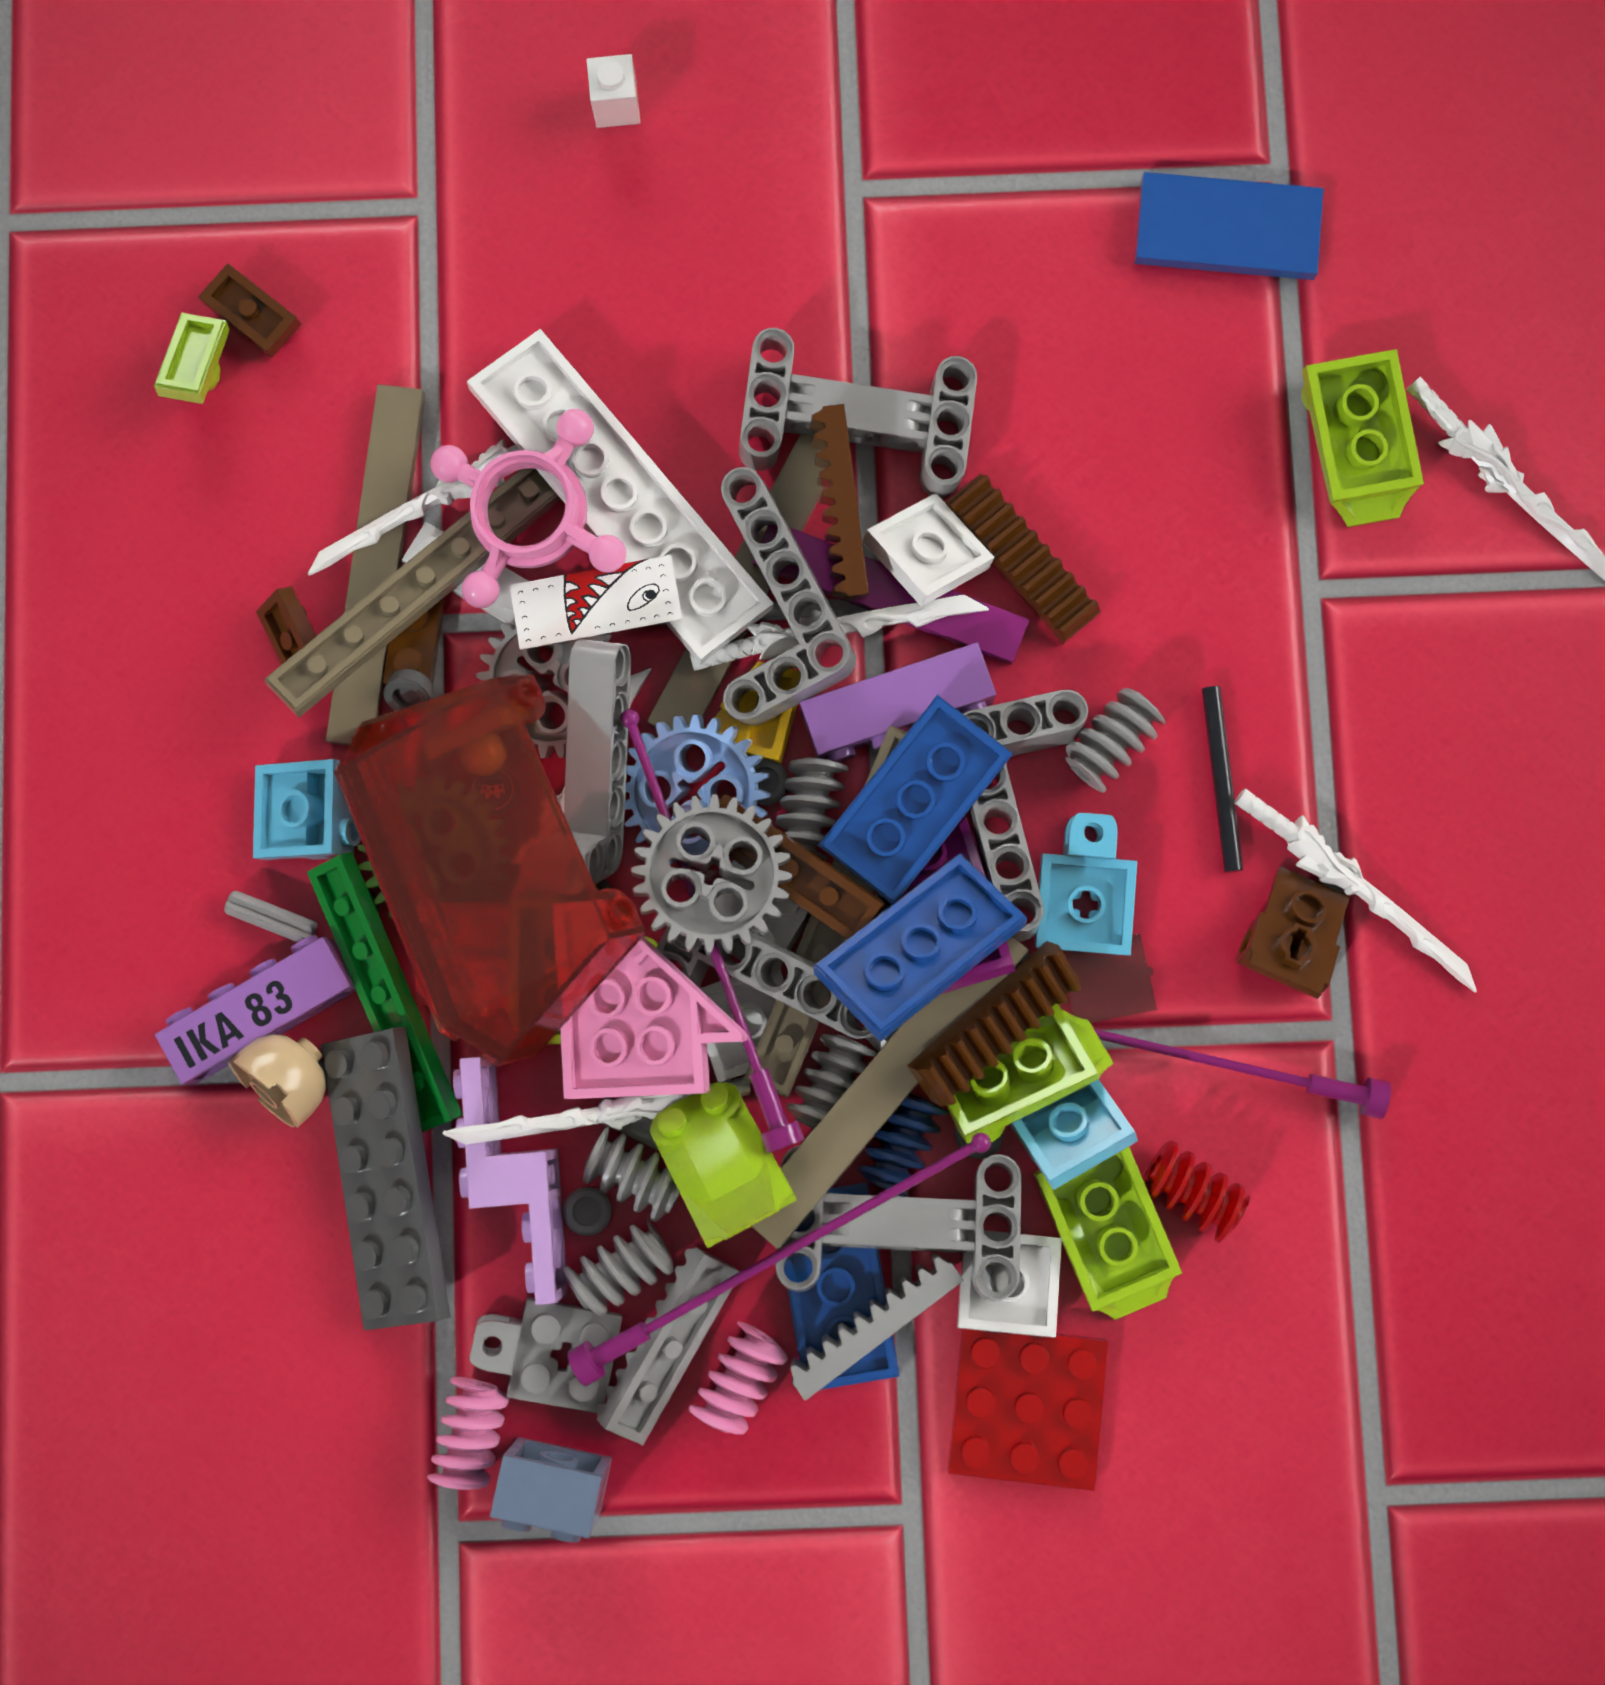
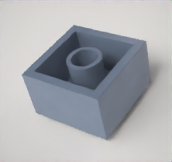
[490,1437,612,1542]

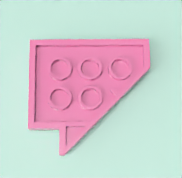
[554,901,747,1099]

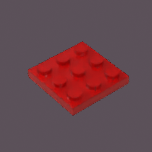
[947,1329,1108,1491]

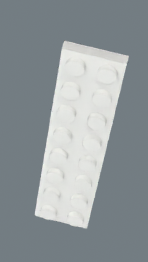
[467,329,773,665]

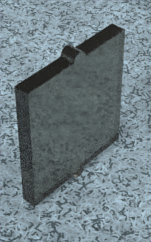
[1062,934,1157,1023]

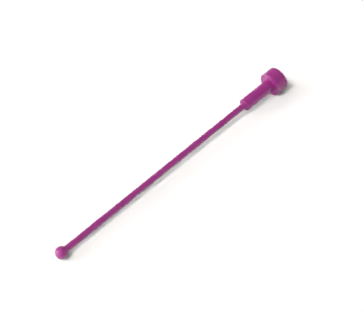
[620,709,805,1154]
[1094,1029,1391,1119]
[567,1133,991,1386]

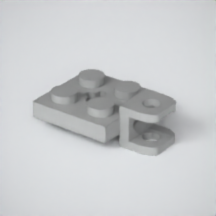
[470,1297,622,1413]

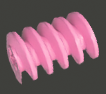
[689,1321,788,1435]
[427,1377,509,1490]

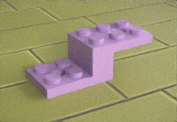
[453,1057,568,1305]

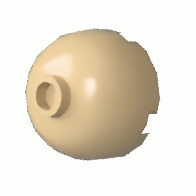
[228,1034,326,1128]

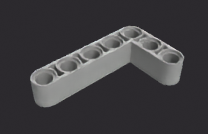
[721,467,856,726]
[522,639,631,896]
[963,690,1088,941]
[657,926,875,1039]

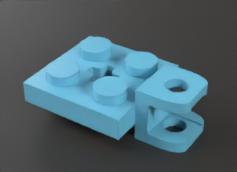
[1034,813,1137,956]

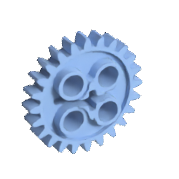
[625,715,771,868]

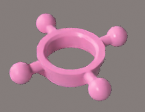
[430,409,626,608]

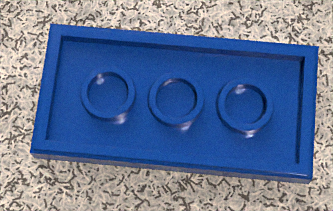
[1134,172,1324,280]
[818,694,1013,905]
[814,853,1027,1042]
[785,1182,900,1390]

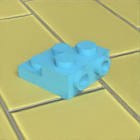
[253,759,363,860]
[1010,1079,1138,1190]

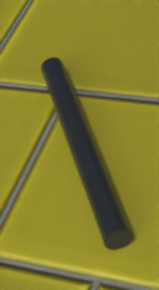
[1202,686,1243,873]

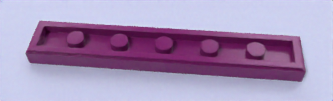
[753,525,1029,665]

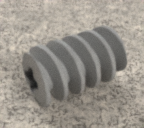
[1065,688,1166,793]
[775,757,849,860]
[786,1033,878,1129]
[583,1126,680,1222]
[563,1217,674,1317]

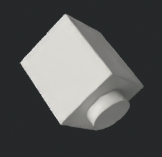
[587,54,641,128]

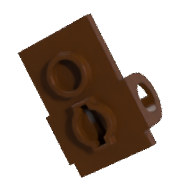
[1236,866,1350,999]

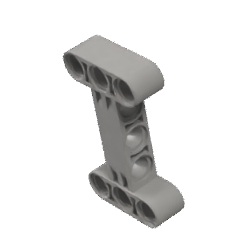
[738,328,977,498]
[776,1146,1021,1302]

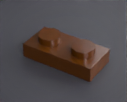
[198,263,301,358]
[256,587,316,664]
[383,599,445,686]

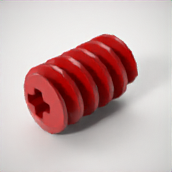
[1142,1140,1250,1243]

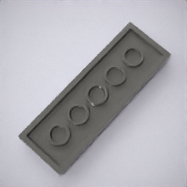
[321,1027,451,1330]

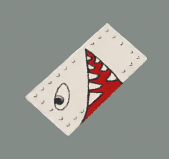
[510,555,683,650]

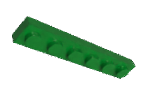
[307,852,463,1132]

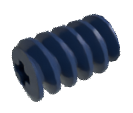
[856,1093,949,1197]

